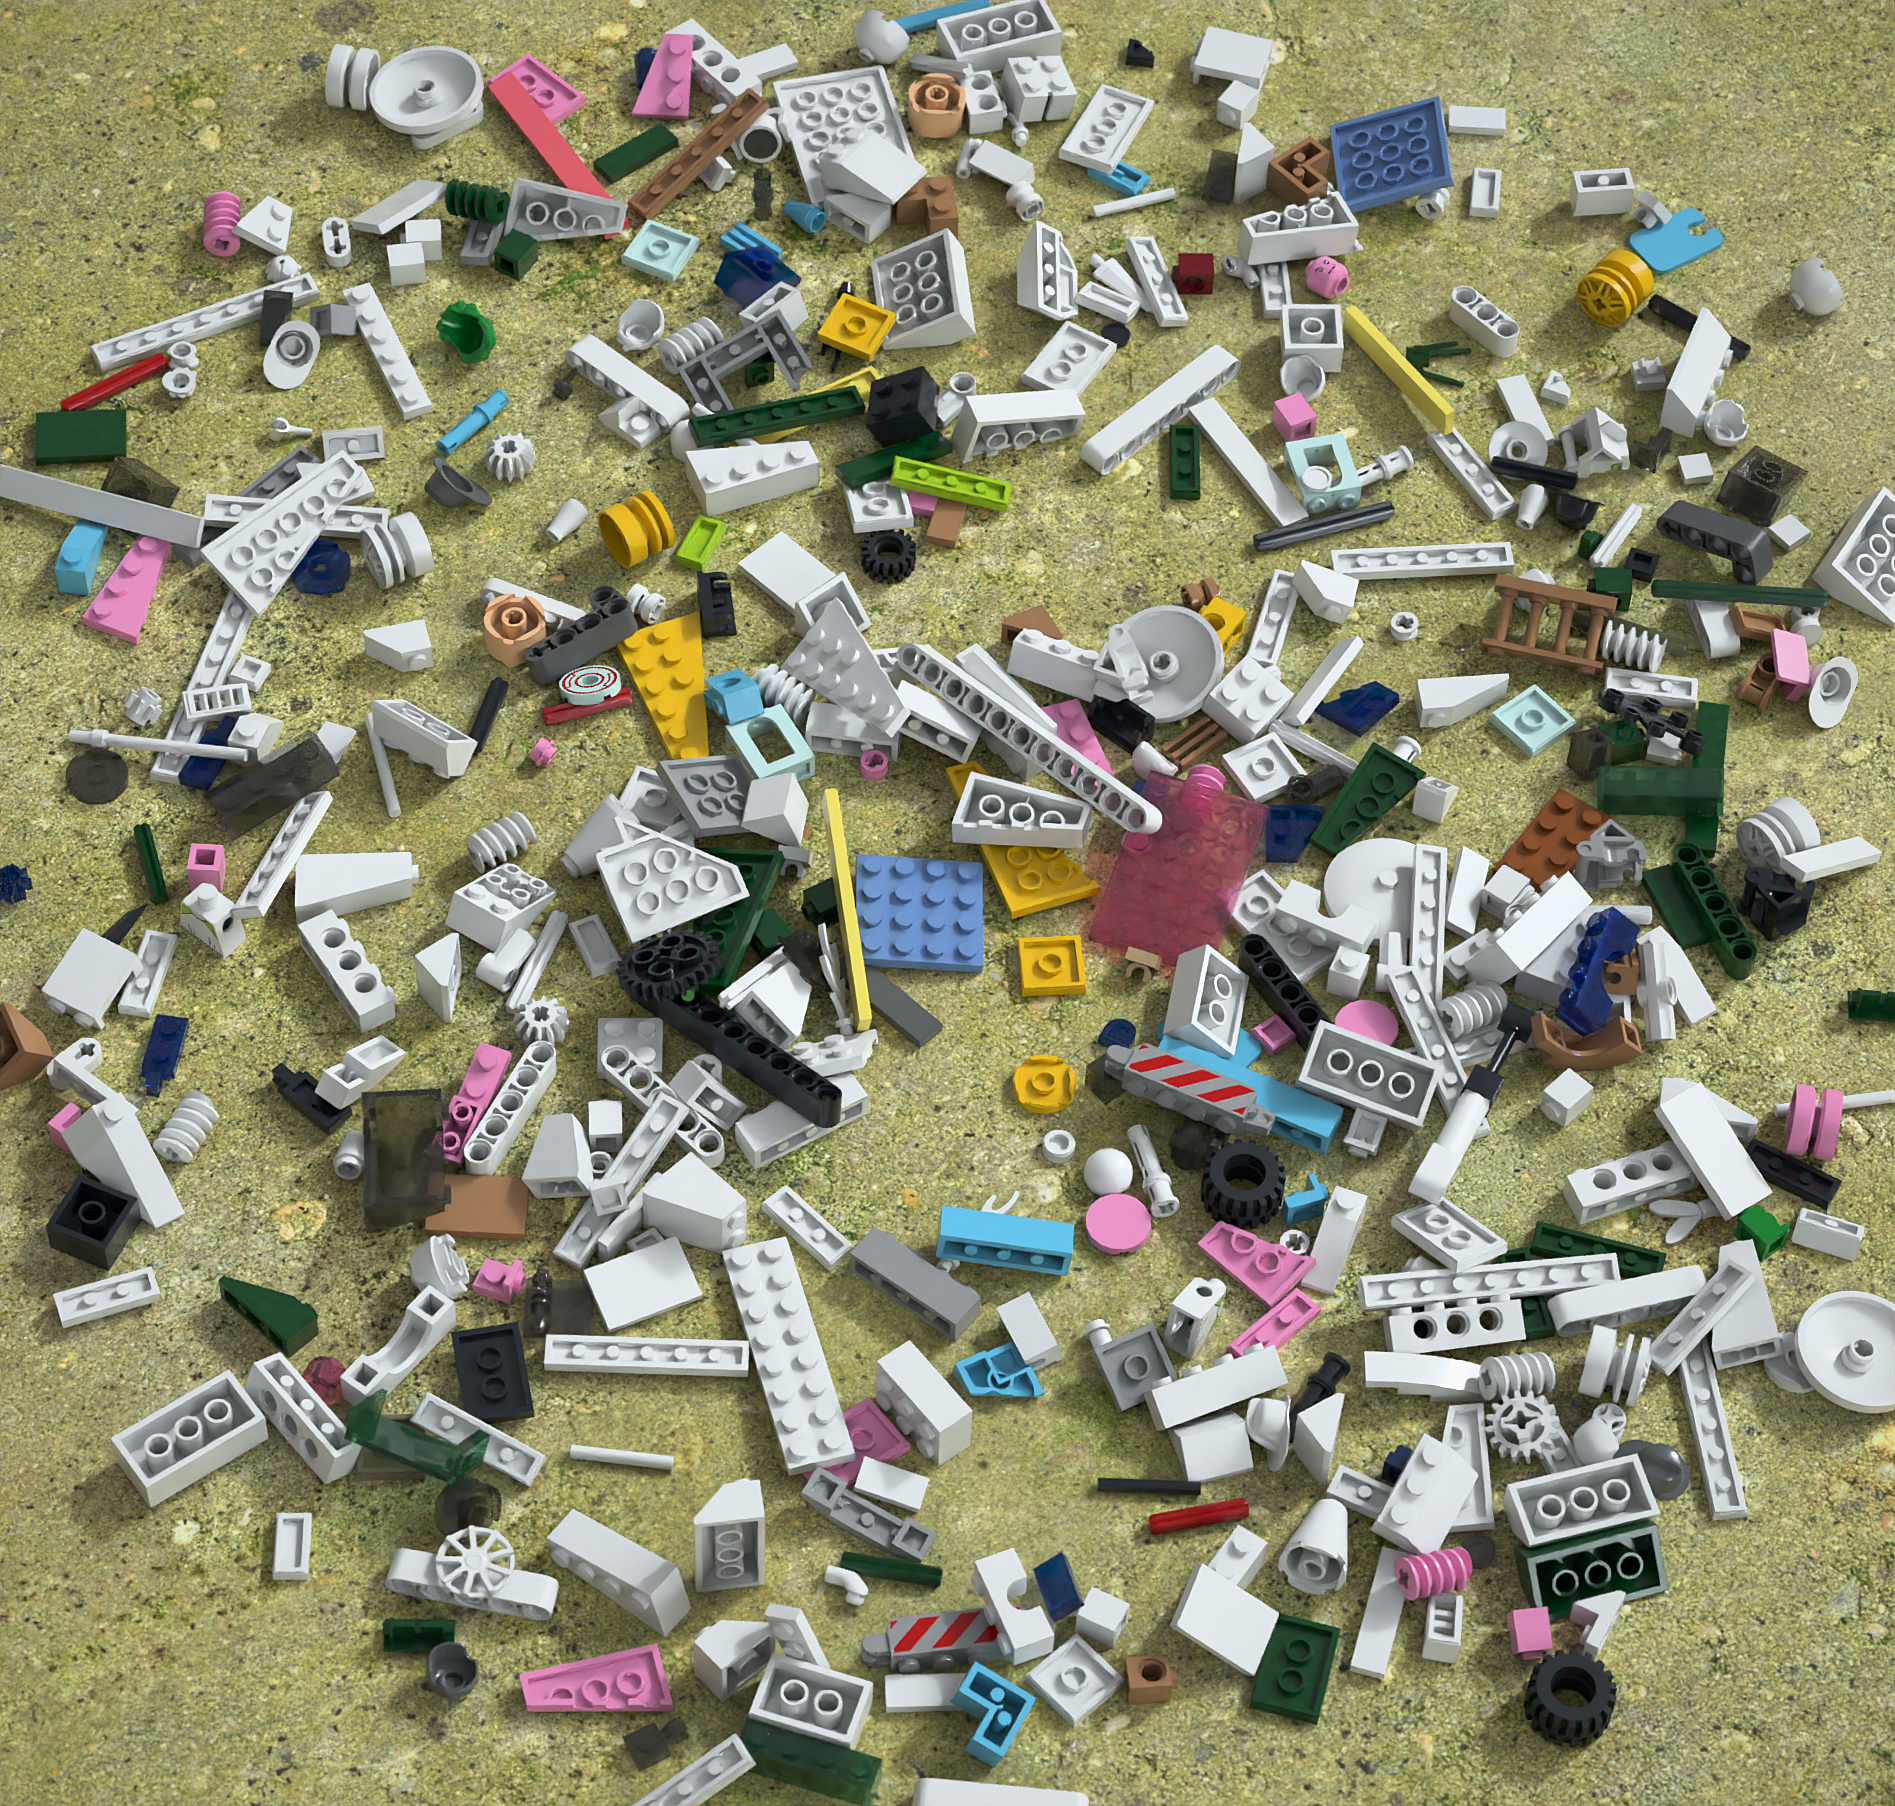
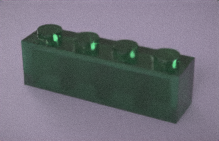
[1597,765,1724,817]
[740,1718,883,1806]

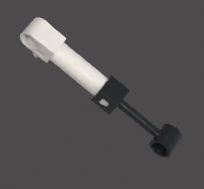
[1408,1001,1537,1206]

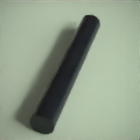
[1097,1478,1201,1495]

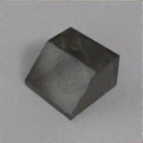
[100,457,180,539]

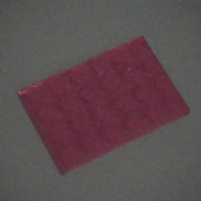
[1088,770,1270,967]

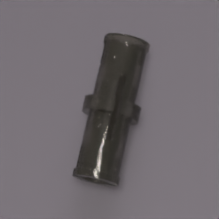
[751,168,774,221]

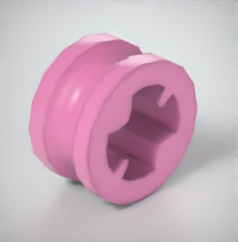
[860,750,888,781]

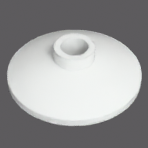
[1488,421,1548,480]

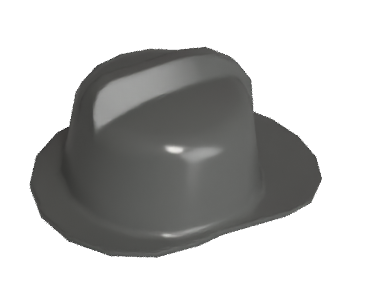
[424,458,492,508]
[1612,1439,1690,1500]

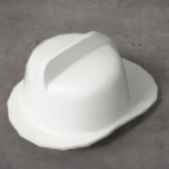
[263,320,320,389]
[1808,657,1858,728]
[1245,1394,1290,1472]

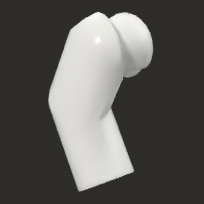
[956,138,983,179]
[1221,255,1260,289]
[824,1565,868,1606]

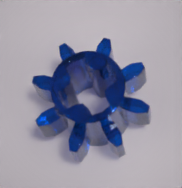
[0,864,33,905]

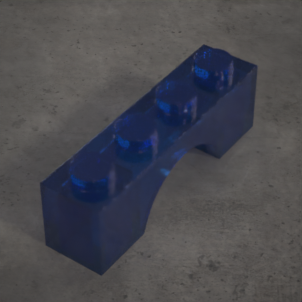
[1555,906,1640,1037]

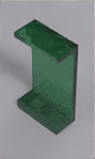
[344,1388,491,1486]

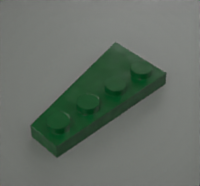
[1309,742,1427,858]

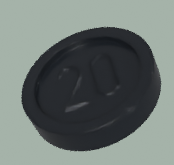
[1101,323,1130,349]

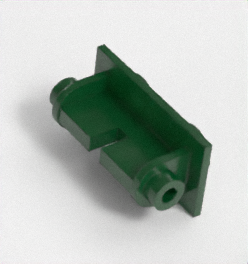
[1847,988,1895,1022]
[383,1617,456,1652]

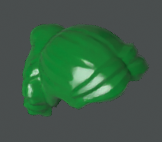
[436,301,496,363]

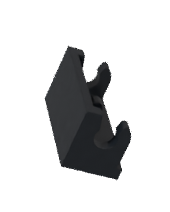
[697,571,737,638]
[1088,697,1155,755]

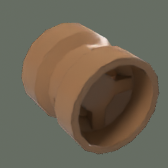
[1181,577,1221,613]

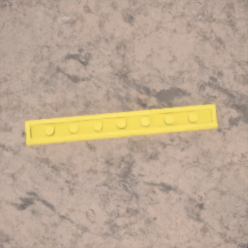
[822,788,872,1033]

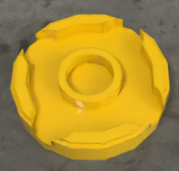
[1012,1054,1077,1115]

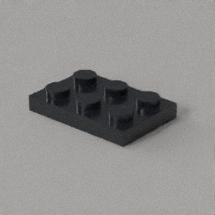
[451,1322,534,1425]

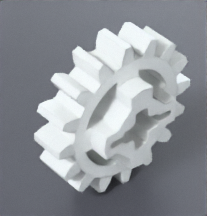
[1485,1390,1560,1464]

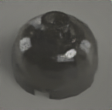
[433,1477,502,1549]

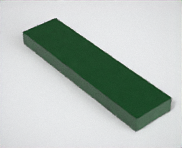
[835,430,953,489]
[1530,1221,1667,1279]

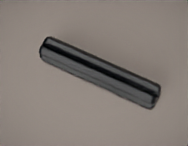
[1490,456,1578,490]
[469,677,509,756]

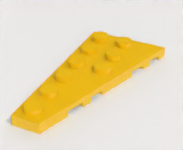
[614,611,709,760]
[945,760,1101,919]

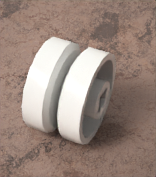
[325,44,380,111]

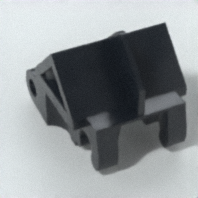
[1736,867,1815,942]

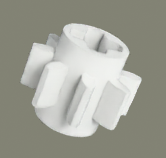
[123,687,163,725]

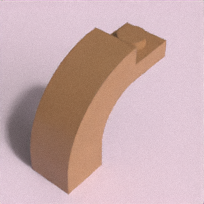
[1530,1012,1643,1072]

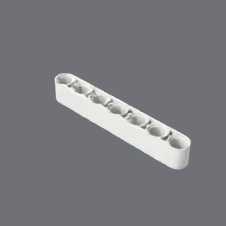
[1079,345,1241,475]

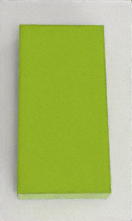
[675,514,726,571]

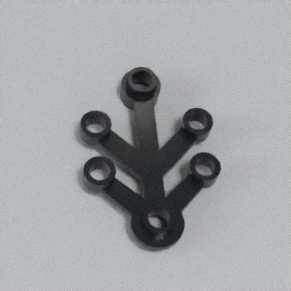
[1598,688,1706,756]

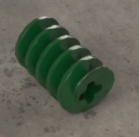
[445,179,510,225]

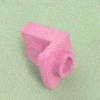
[473,1258,526,1304]

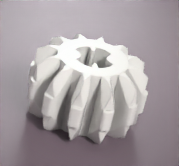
[484,432,535,482]
[514,995,569,1048]

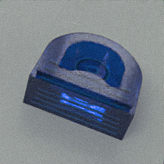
[1098,1019,1136,1050]

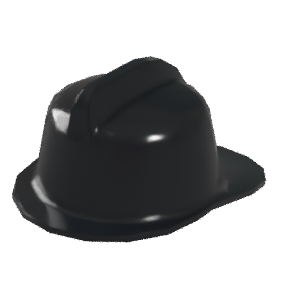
[1543,484,1605,530]

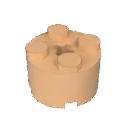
[908,73,965,139]
[483,594,546,668]

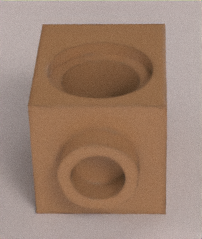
[1124,1654,1177,1705]

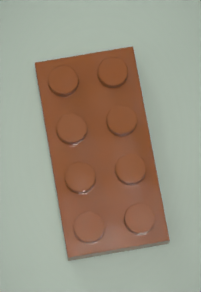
[1492,788,1613,894]

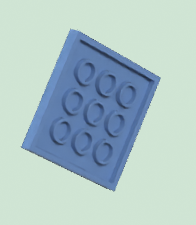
[1329,96,1454,213]
[855,854,983,973]

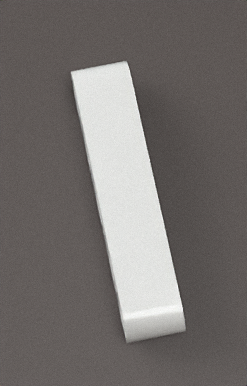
[565,334,690,433]
[464,1040,557,1176]
[601,1044,725,1168]
[1547,1265,1707,1337]
[385,1548,560,1621]
[912,1778,1089,1806]

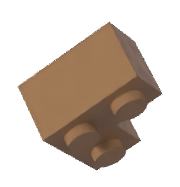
[1266,136,1330,207]
[893,176,959,241]

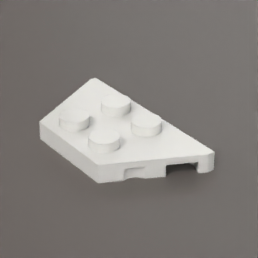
[785,1029,878,1077]

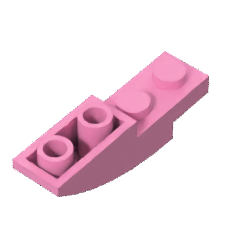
[429,1042,512,1165]

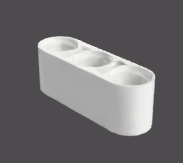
[1449,286,1519,358]
[1685,582,1740,660]

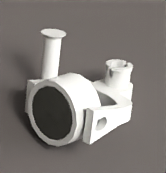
[711,91,791,163]

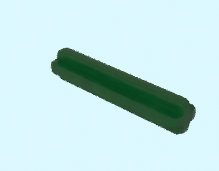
[133,823,168,904]
[840,1551,943,1587]

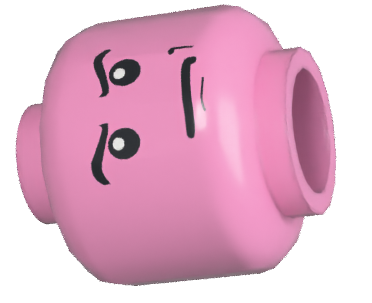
[1305,256,1349,299]

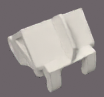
[1557,407,1630,478]
[1092,624,1154,705]

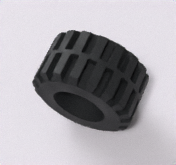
[1200,1139,1286,1230]
[1524,1649,1617,1748]

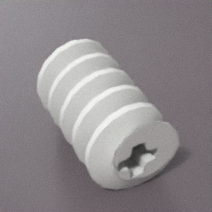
[658,317,725,375]
[1599,620,1667,673]
[751,664,816,726]
[466,811,537,874]
[1437,981,1507,1038]
[153,1090,219,1163]
[1478,1352,1556,1401]

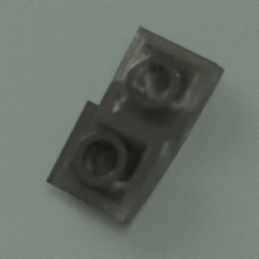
[1202,149,1239,205]

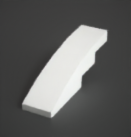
[1363,1351,1498,1402]

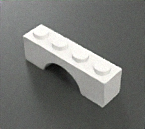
[340,1285,457,1415]

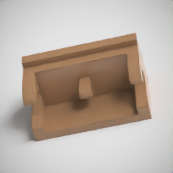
[1595,942,1639,995]

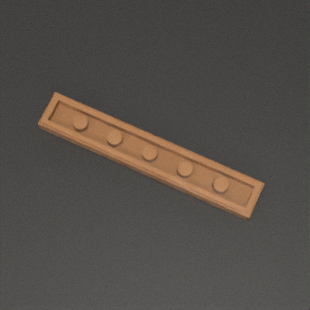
[627,87,770,221]

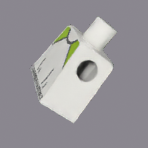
[180,883,246,959]
[1163,1277,1226,1360]

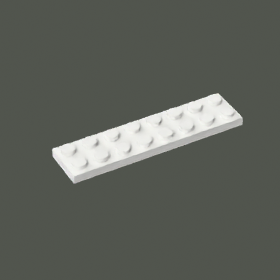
[722,1236,855,1476]

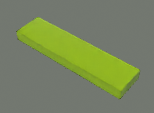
[889,456,1012,513]

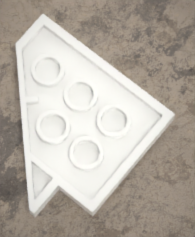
[593,816,750,945]

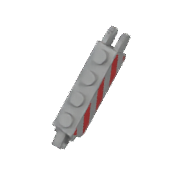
[1104,1043,1276,1138]
[861,1604,1055,1674]

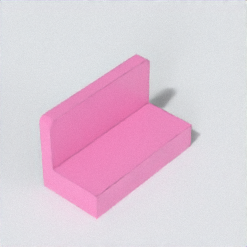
[1770,629,1811,702]

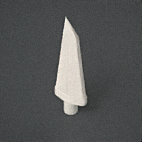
[1089,254,1154,314]

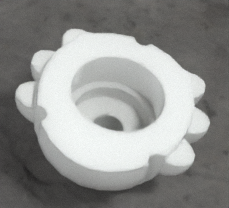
[265,255,301,283]
[162,367,197,399]

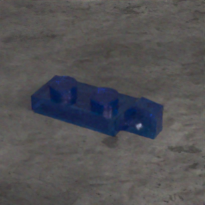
[178,715,237,792]
[141,1014,190,1097]

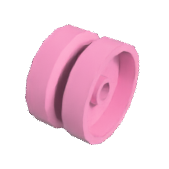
[1784,1083,1843,1161]

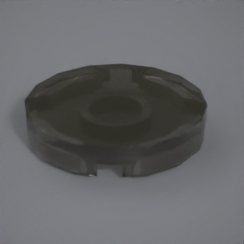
[65,749,129,805]

